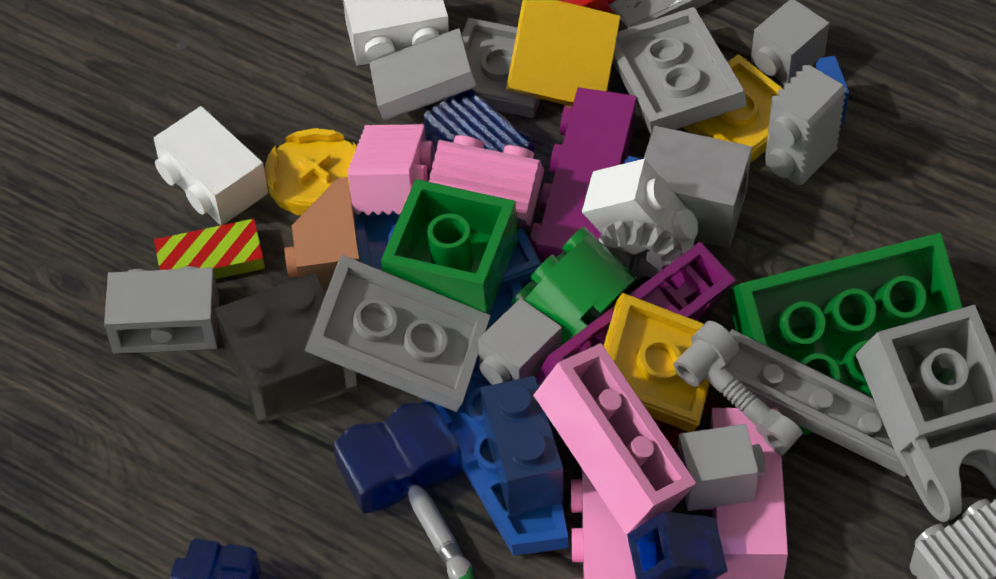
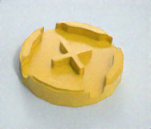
[264,128,357,215]

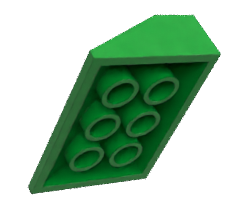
[726,233,962,436]

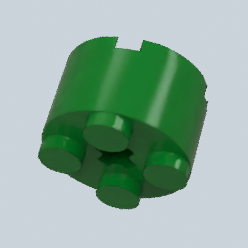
[511,226,637,345]

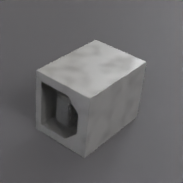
[644,126,752,249]

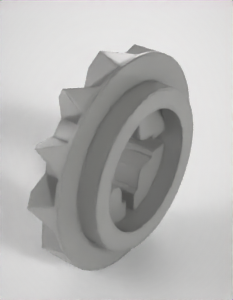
[599,220,682,281]

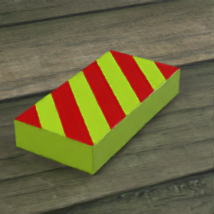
[154,219,265,279]

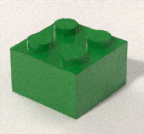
[381,179,518,315]

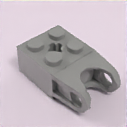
[856,305,996,522]

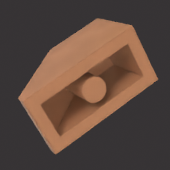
[284,177,359,297]

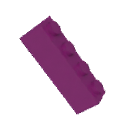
[529,87,636,263]

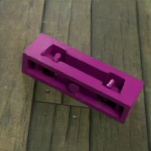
[535,242,736,388]

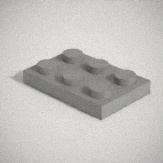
[612,7,746,135]
[305,255,491,412]

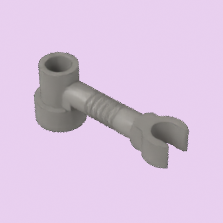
[673,321,803,456]

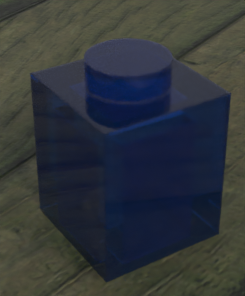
[627,511,728,579]

